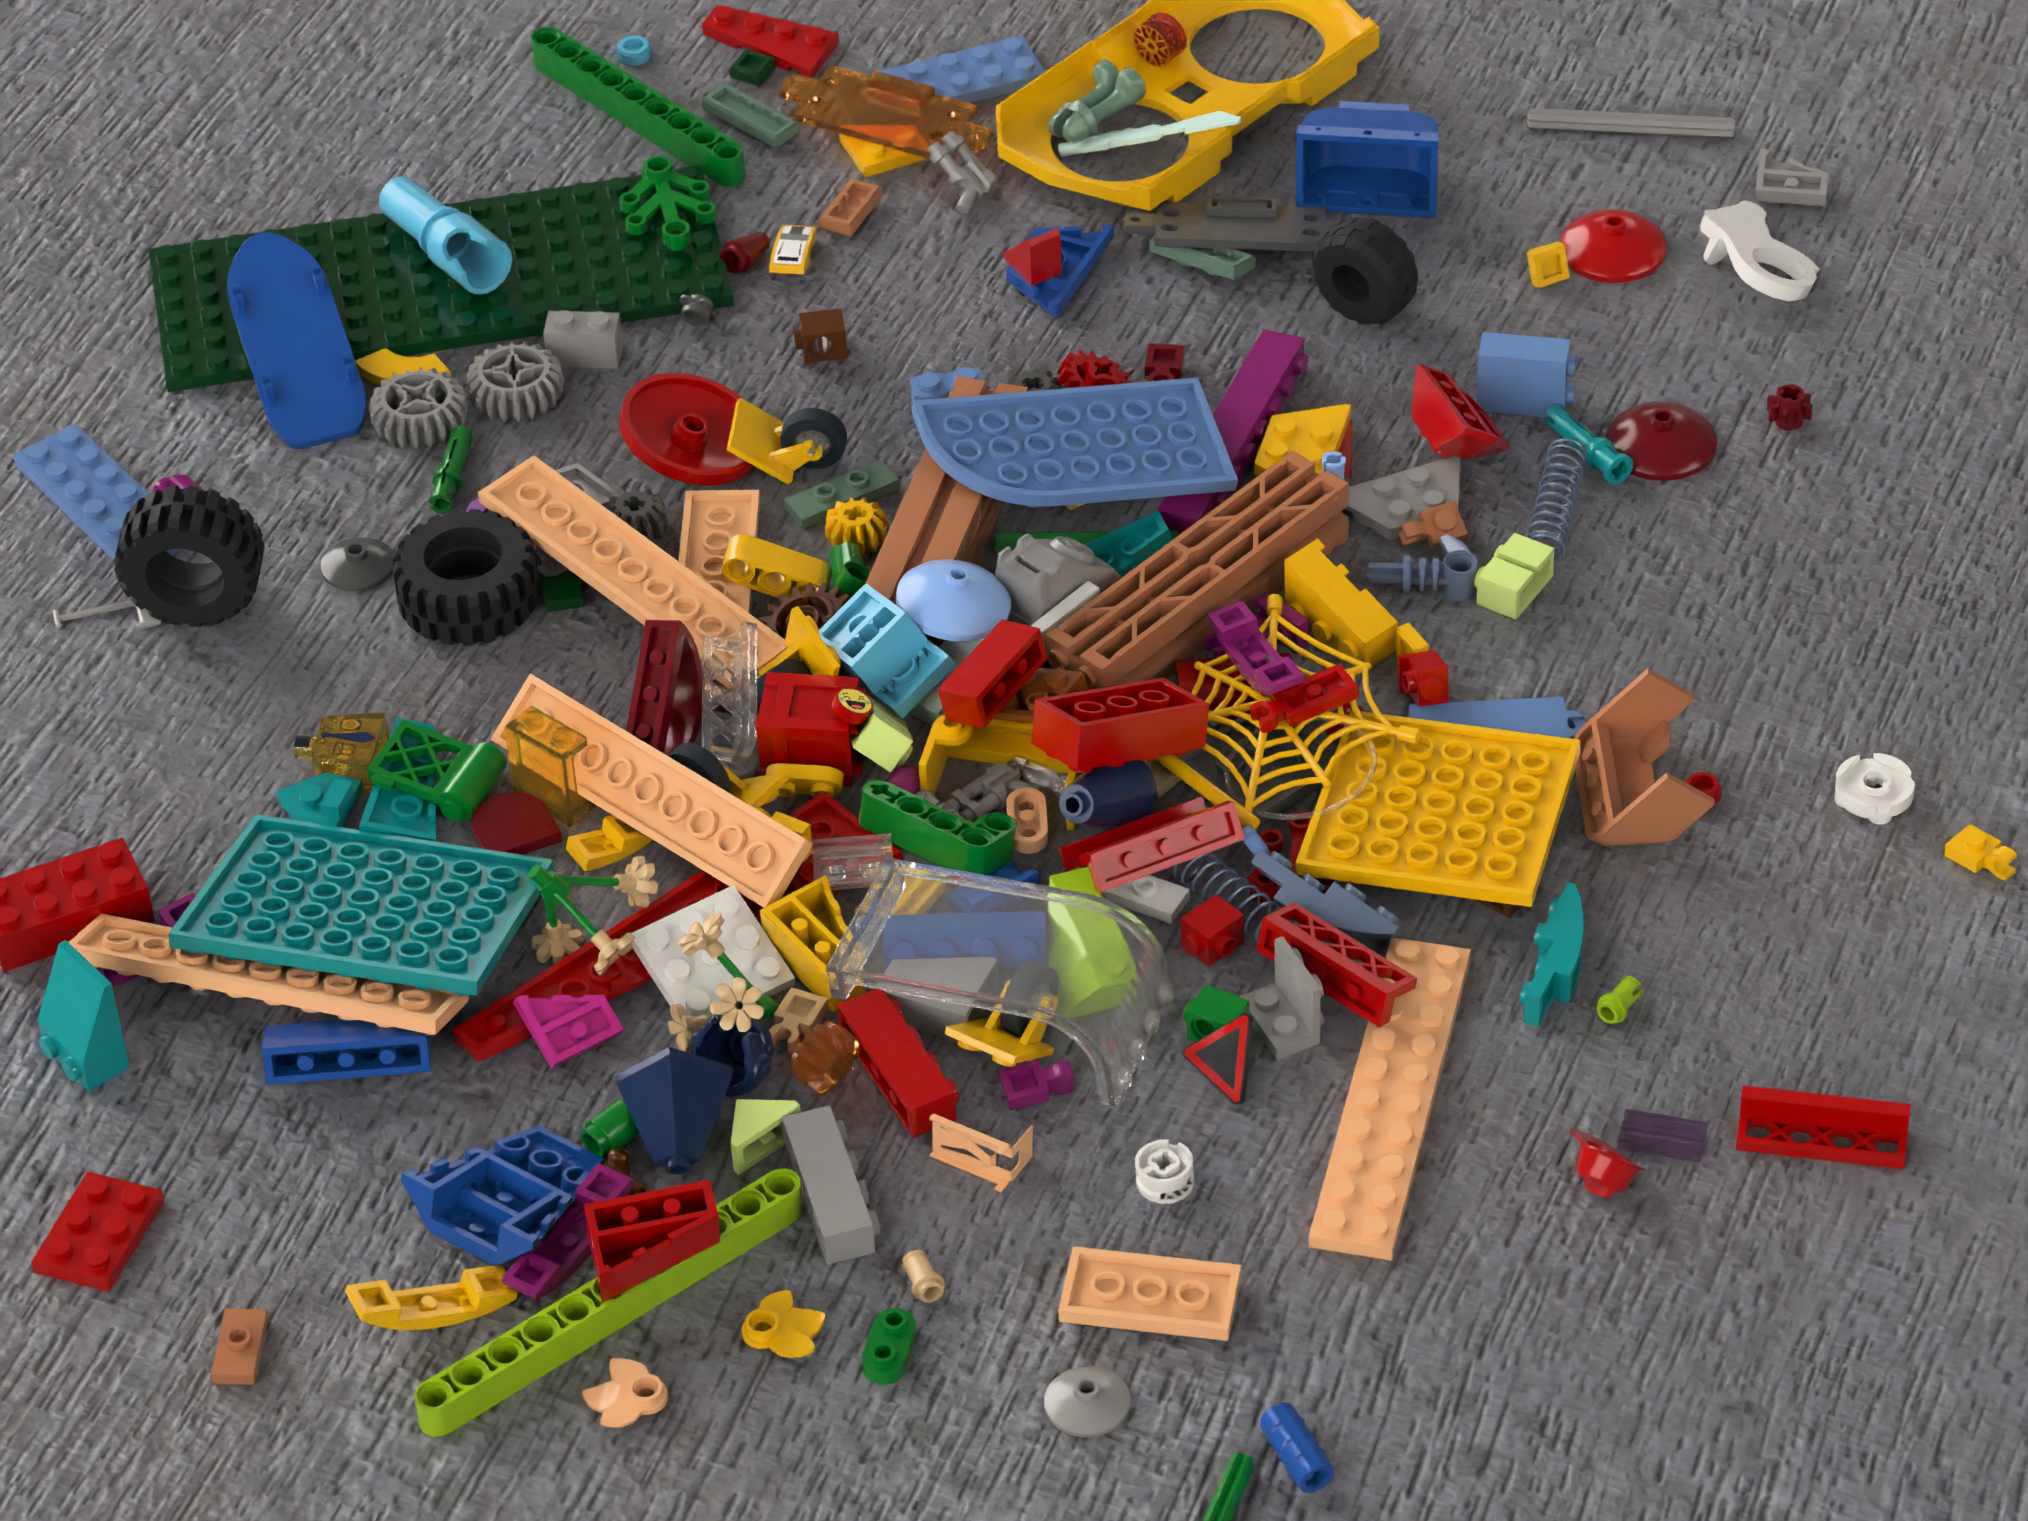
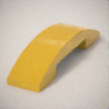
[345,1265,518,1330]

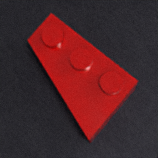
[584,1180,720,1303]

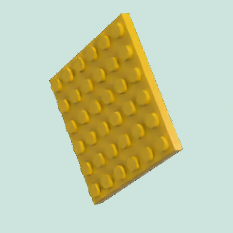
[1295,710,1581,907]

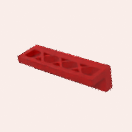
[1256,902,1418,1028]
[1736,1085,1911,1169]

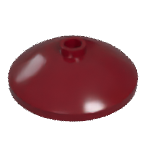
[1606,402,1717,481]

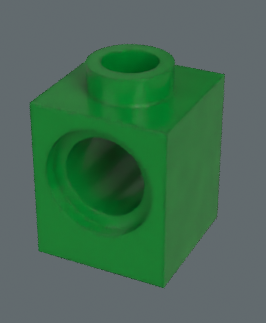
[1183,984,1249,1042]

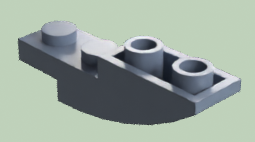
[1251,850,1403,941]

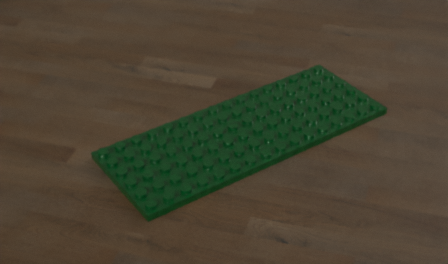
[148,166,734,392]

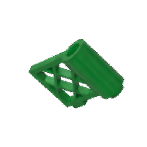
[367,719,507,822]

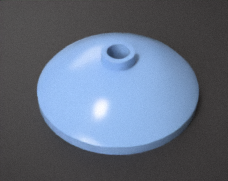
[896,559,1011,641]

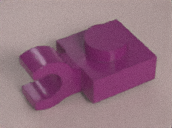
[998,1060,1076,1111]

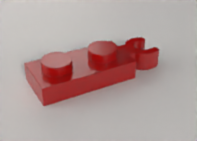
[1250,663,1359,733]

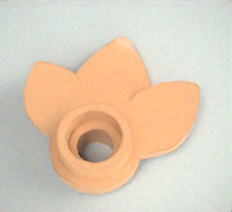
[582,1358,668,1427]

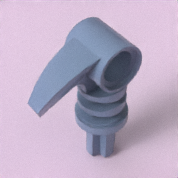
[1366,534,1478,601]

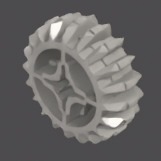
[466,341,564,423]
[369,367,468,450]

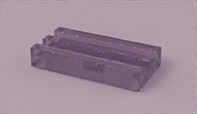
[1617,1109,1708,1162]

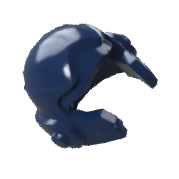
[691,1015,774,1097]

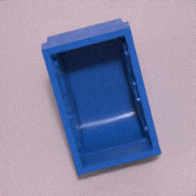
[1296,101,1439,218]

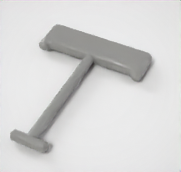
[53,600,162,630]

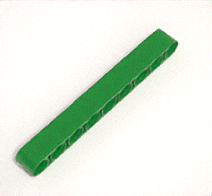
[531,27,746,187]

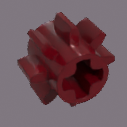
[1767,384,1813,430]

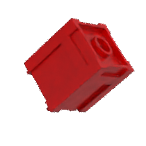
[755,672,866,787]

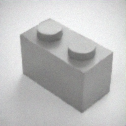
[543,310,623,369]

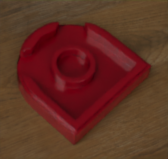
[472,792,562,855]

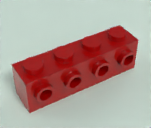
[837,987,960,1138]

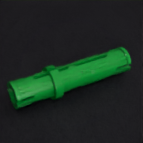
[429,426,474,513]

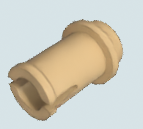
[902,1250,945,1303]

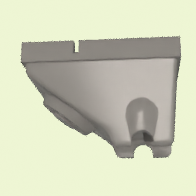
[995,534,1121,626]

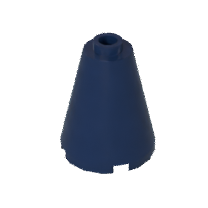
[1059,760,1157,829]

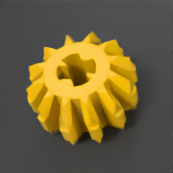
[825,497,888,555]

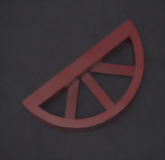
[626,620,703,756]

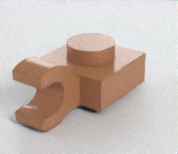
[1398,501,1468,550]

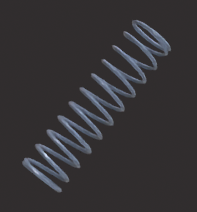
[1527,438,1587,563]
[1173,852,1303,942]

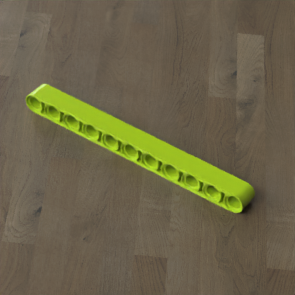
[414,1168,803,1437]

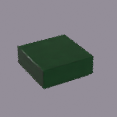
[729,49,776,86]
[541,573,584,612]

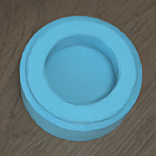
[617,36,651,66]

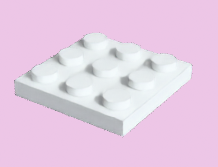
[631,885,795,1018]

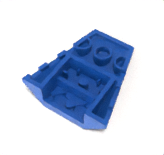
[401,1125,604,1267]

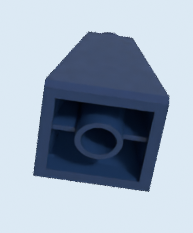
[616,1047,733,1175]

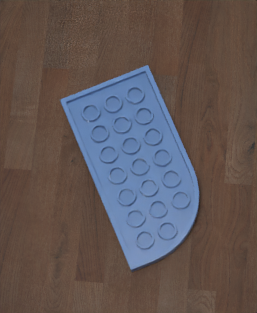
[912,378,1238,508]

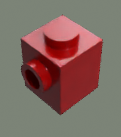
[1181,894,1244,967]

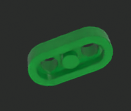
[862,1308,917,1385]

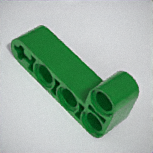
[858,780,1017,880]

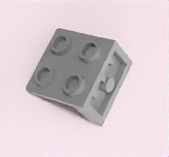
[1239,936,1324,1060]

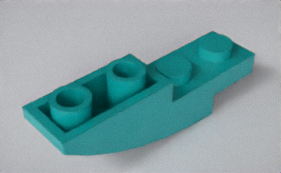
[1520,882,1584,1027]

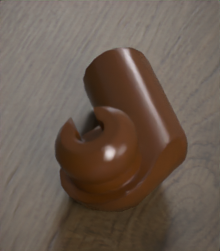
[603,1147,648,1195]

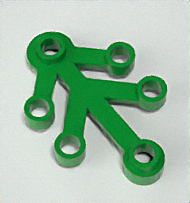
[620,156,716,251]

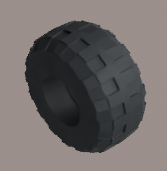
[1312,217,1418,324]

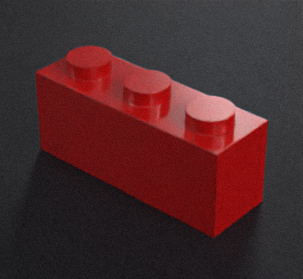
[937,620,1048,729]

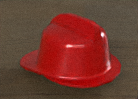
[1570,1128,1646,1198]

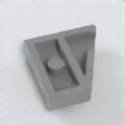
[1755,148,1829,206]

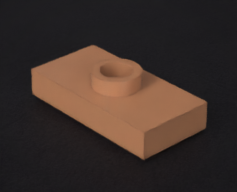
[819,178,883,237]
[211,1308,269,1385]

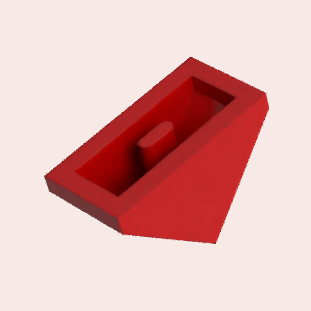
[1003,228,1062,286]

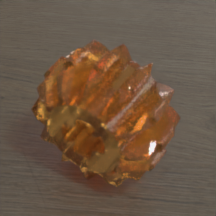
[790,1020,860,1093]

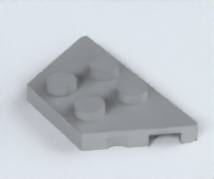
[1345,456,1461,540]

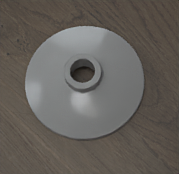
[1044,1367,1131,1437]

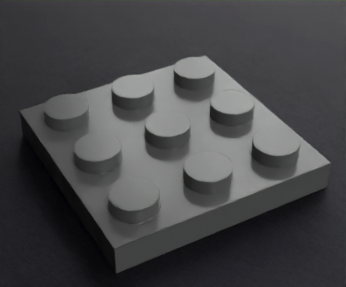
[1177,711,1332,825]

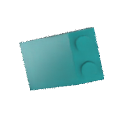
[38,940,130,1092]

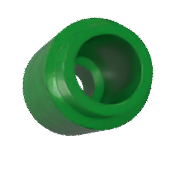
[580,1099,640,1157]

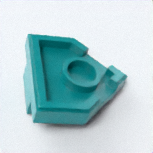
[275,772,364,827]

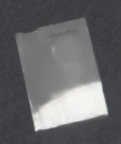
[812,833,895,890]

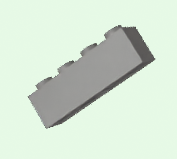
[782,1105,880,1265]

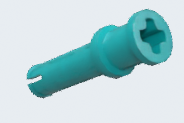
[1544,404,1633,485]

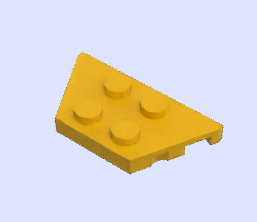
[1254,404,1351,476]

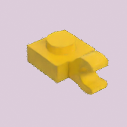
[1944,824,2017,881]

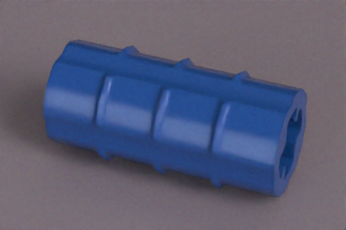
[1260,1402,1334,1493]

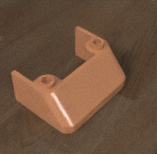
[1574,668,1715,847]

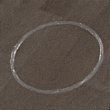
[1223,718,1377,820]

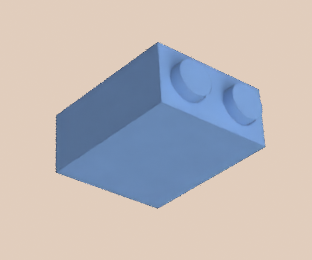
[1477,332,1576,418]

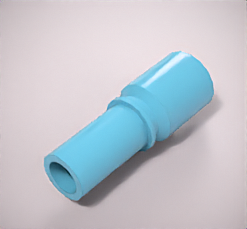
[379,176,512,294]

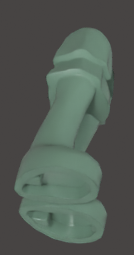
[1047,60,1146,143]

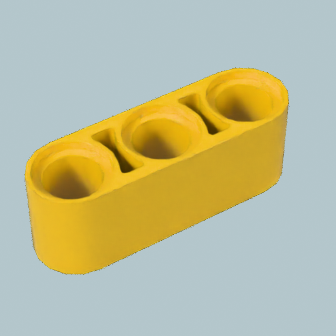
[722,534,832,598]

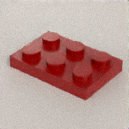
[31,1171,164,1292]

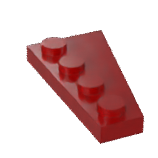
[702,5,839,82]

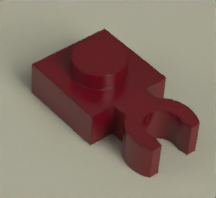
[1145,343,1185,382]

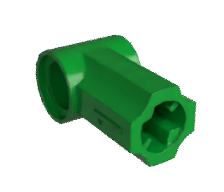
[829,541,871,598]

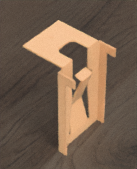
[929,1113,1033,1192]

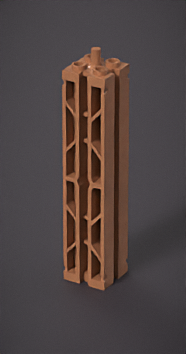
[866,376,1028,648]
[1046,450,1349,690]

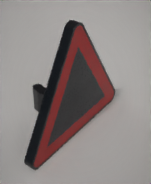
[1183,1013,1253,1104]

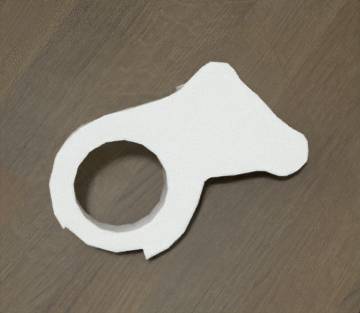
[1700,201,1820,301]

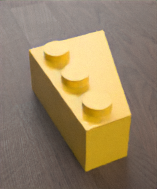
[1285,538,1398,667]

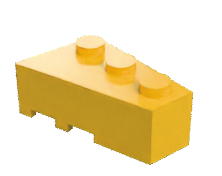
[760,875,865,1012]

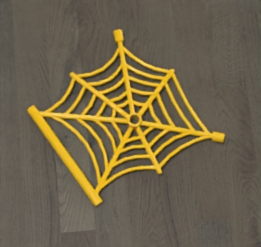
[1156,594,1421,830]

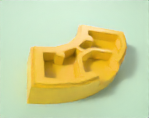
[355,348,452,386]

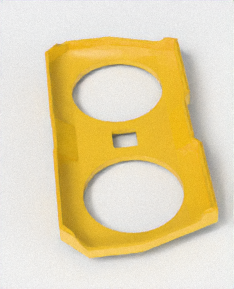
[996,0,1379,211]

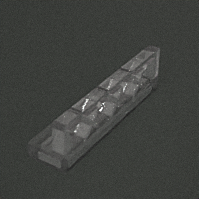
[702,621,757,765]

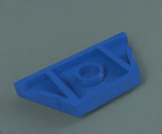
[1006,225,1114,317]

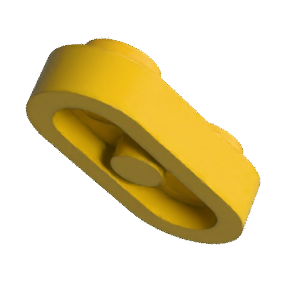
[766,763,844,798]

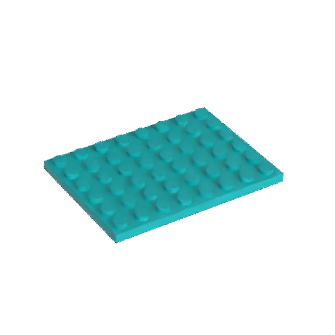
[169,814,554,996]

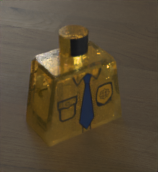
[294,713,389,791]

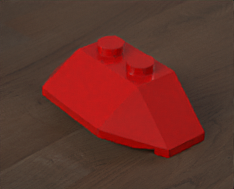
[1411,364,1510,460]

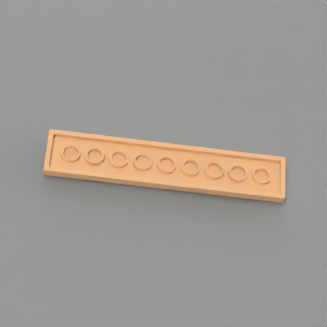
[478,455,787,694]
[490,674,813,908]
[69,913,469,1036]
[1309,937,1471,1261]

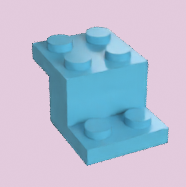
[819,583,956,719]

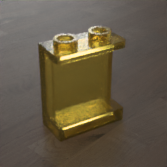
[504,706,597,827]

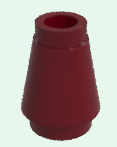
[720,231,770,273]

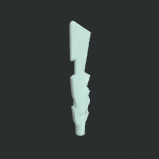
[1058,111,1242,157]

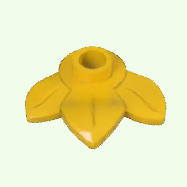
[741,1290,825,1358]

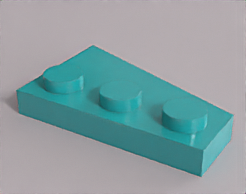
[1084,511,1173,577]

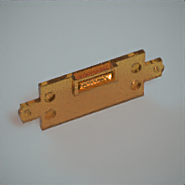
[779,65,992,159]

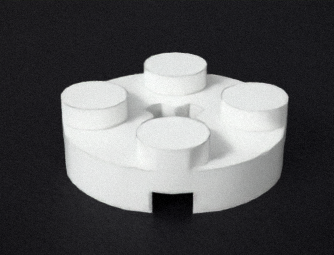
[1835,753,1915,824]

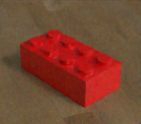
[1031,677,1209,773]
[0,837,155,972]

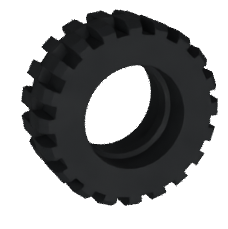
[114,485,265,627]
[392,509,540,646]

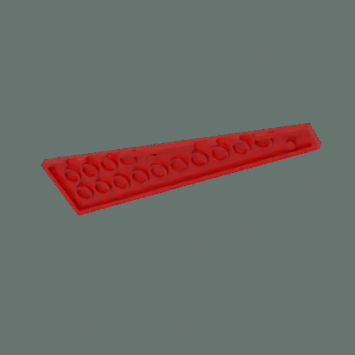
[453,792,902,1062]

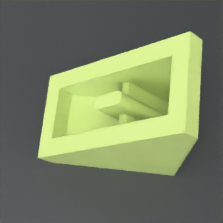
[731,1099,801,1175]

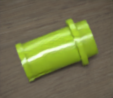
[1597,976,1644,1024]

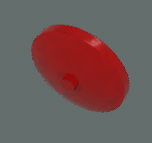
[619,373,755,486]

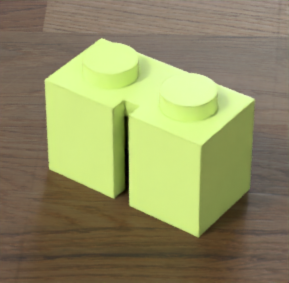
[1474,533,1554,620]
[850,696,913,773]

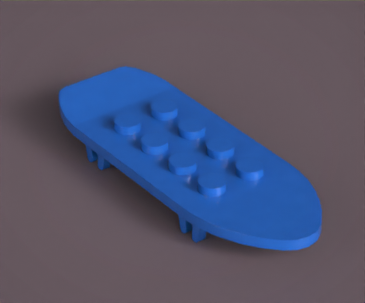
[227,232,367,449]

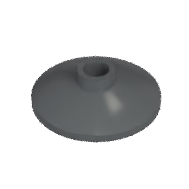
[320,538,394,591]

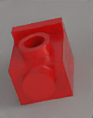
[1397,650,1449,707]

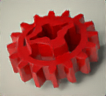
[1057,350,1133,388]

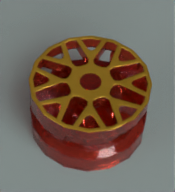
[1133,12,1187,67]

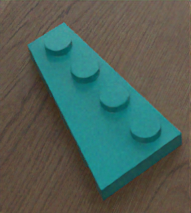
[359,717,436,842]

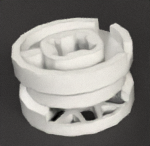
[1135,1139,1194,1204]

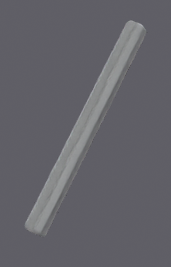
[1527,108,1735,138]

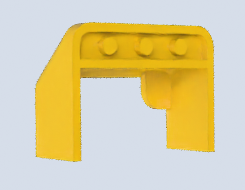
[919,715,1082,831]

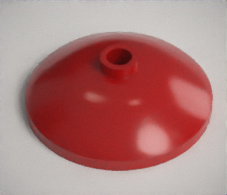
[1560,209,1667,283]

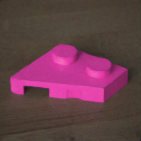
[513,995,624,1070]

